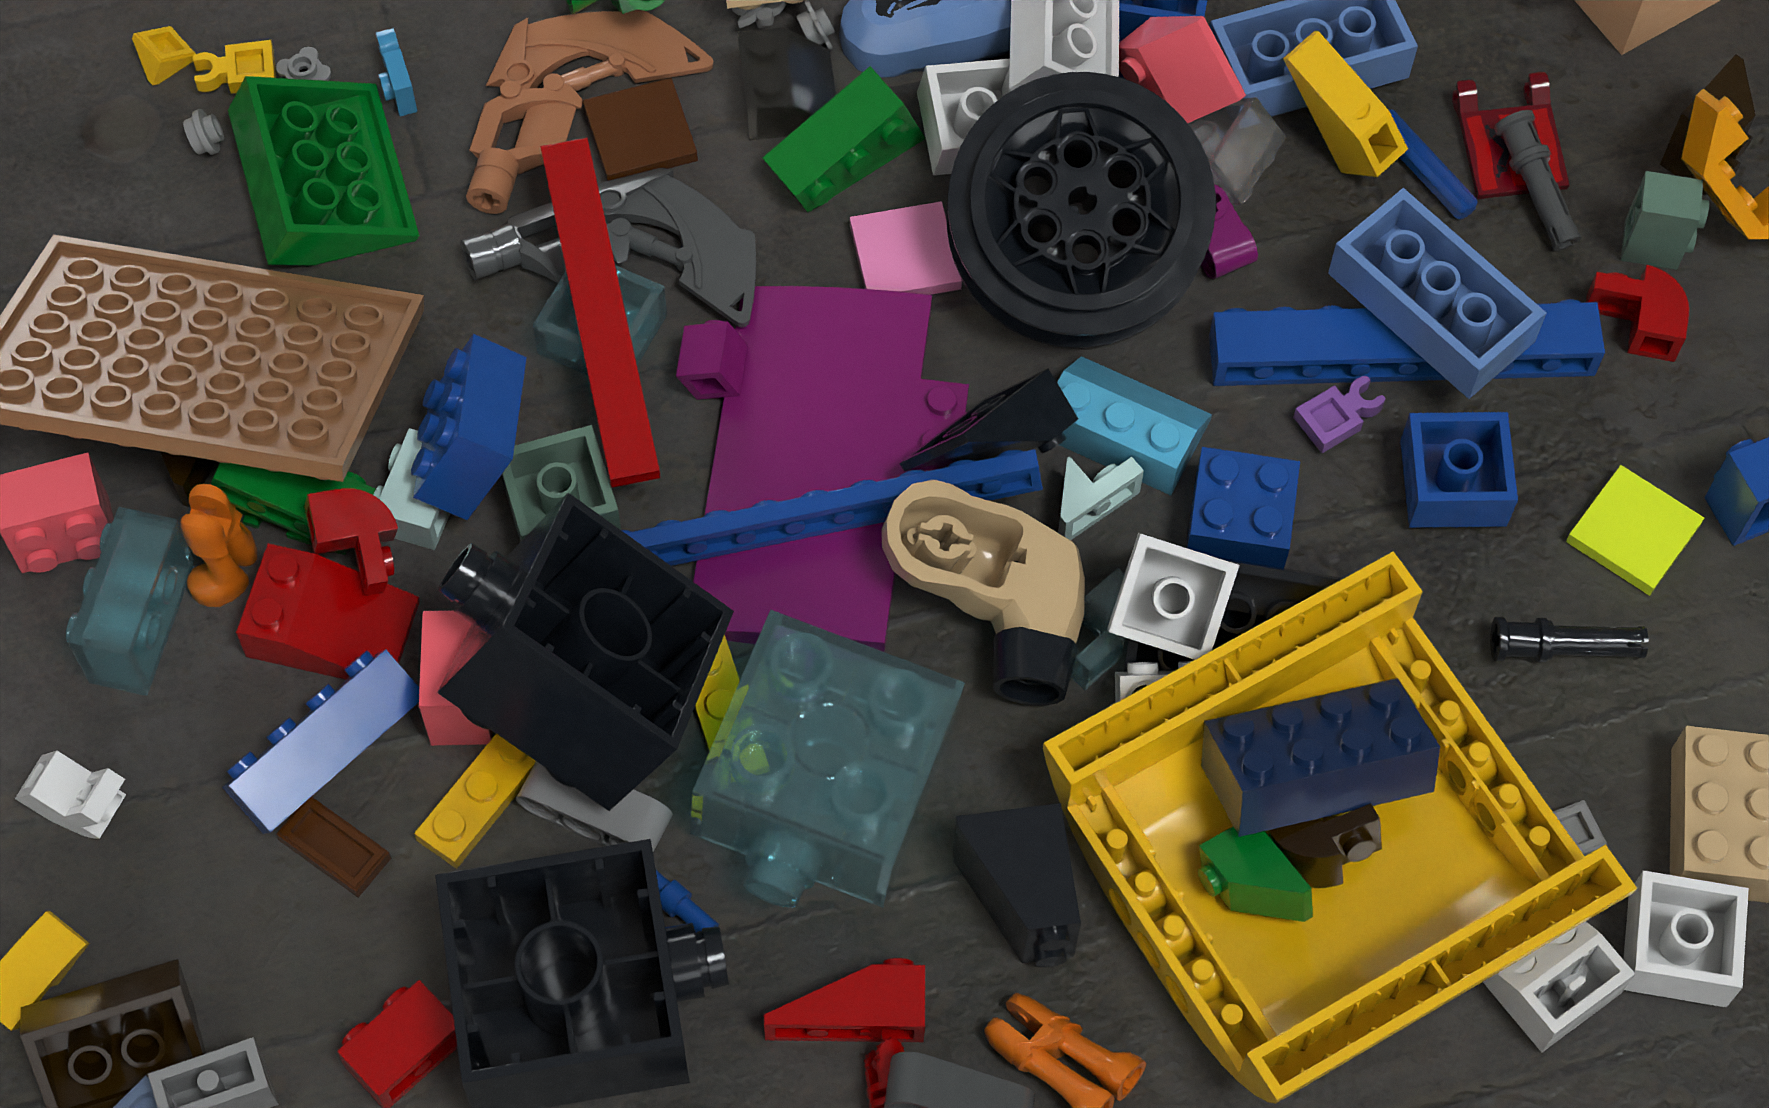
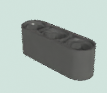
[884,1052,1035,1108]

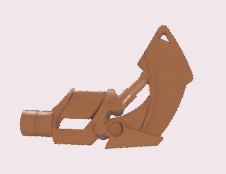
[466,9,713,214]

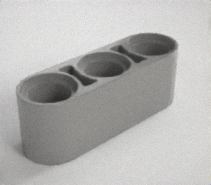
[516,761,673,852]

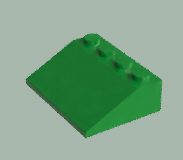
[228,76,420,266]

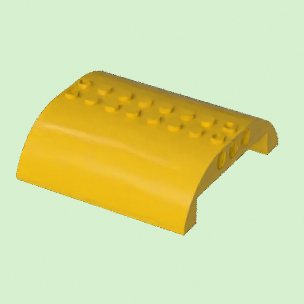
[1043,551,1637,1104]

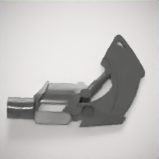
[460,167,756,327]

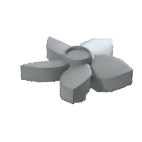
[732,1,786,29]

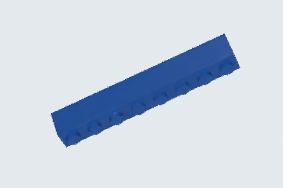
[1209,299,1605,386]

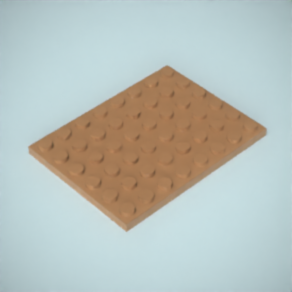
[0,235,424,482]

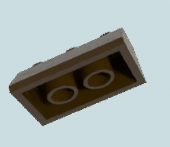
[20,959,206,1108]

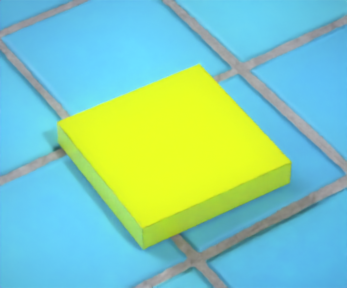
[1566,465,1705,596]

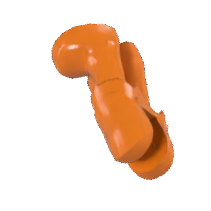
[180,484,258,607]
[984,993,1146,1108]

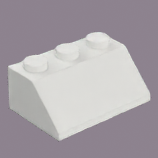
[1009,0,1119,90]

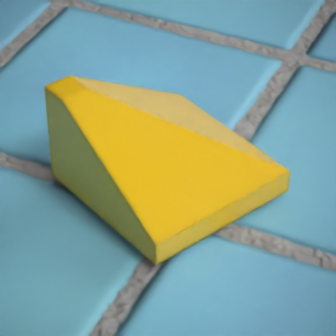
[132,26,196,85]

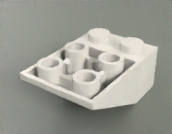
[1483,921,1635,1053]

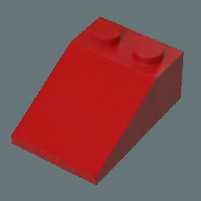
[236,543,420,680]

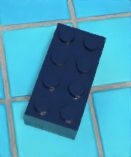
[1201,678,1440,837]

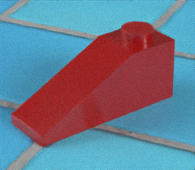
[764,958,925,1042]

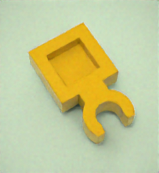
[193,40,276,94]

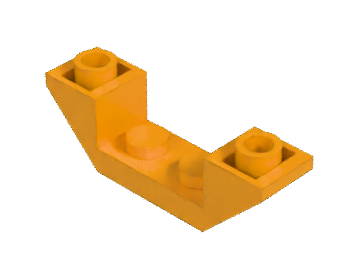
[1681,89,1769,239]

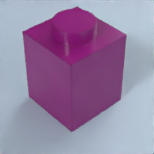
[676,320,748,400]

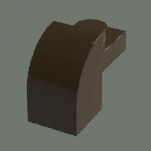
[1265,804,1382,888]

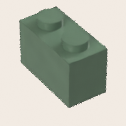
[1621,171,1709,270]

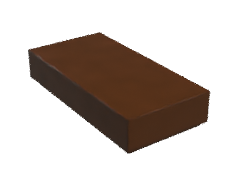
[276,796,392,898]

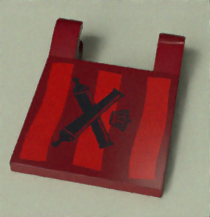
[1451,72,1570,199]

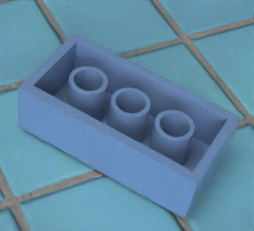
[1210,0,1418,126]
[1328,188,1547,399]

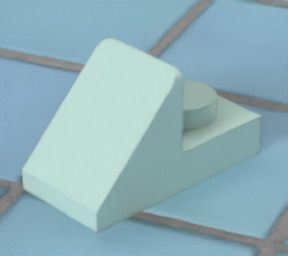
[1058,457,1144,540]

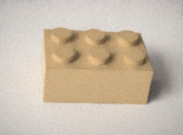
[1670,726,1769,903]

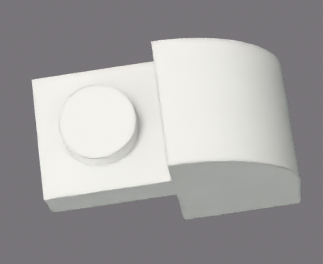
[15,750,126,839]

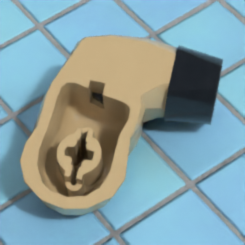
[882,480,1085,706]

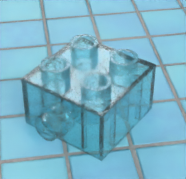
[690,609,965,908]

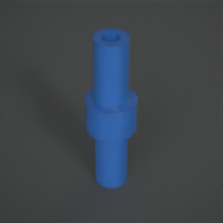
[656,870,719,932]

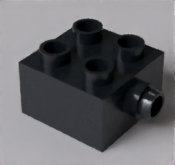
[437,493,734,811]
[435,839,729,1108]

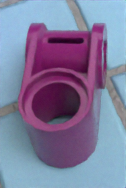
[1201,184,1258,280]

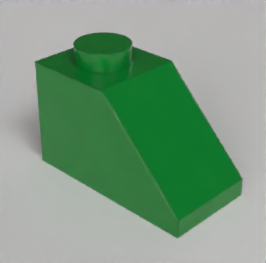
[1197,826,1313,922]

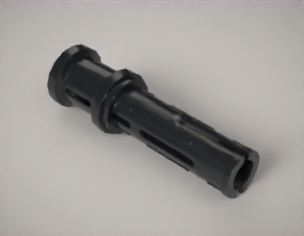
[1490,617,1649,662]

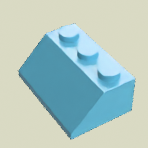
[1057,356,1212,495]

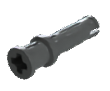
[1494,110,1582,251]

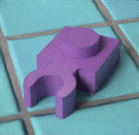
[1293,376,1386,453]

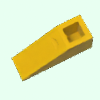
[1283,31,1408,177]

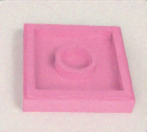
[850,201,962,295]

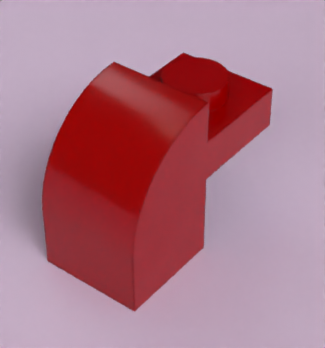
[1586,264,1689,362]
[304,488,398,596]

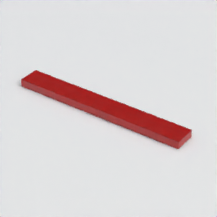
[540,138,660,488]

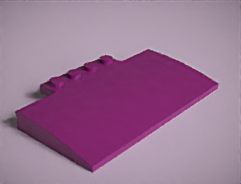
[693,286,969,660]

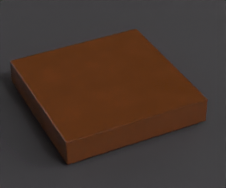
[582,77,698,181]

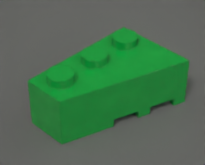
[762,66,926,213]
[211,463,376,555]

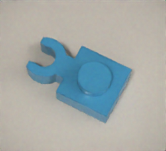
[376,28,417,116]

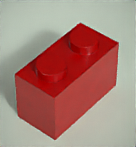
[337,980,457,1108]

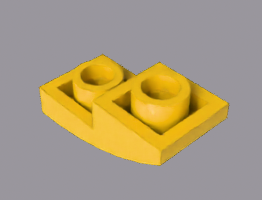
[0,911,90,1031]

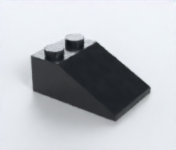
[900,368,1079,472]

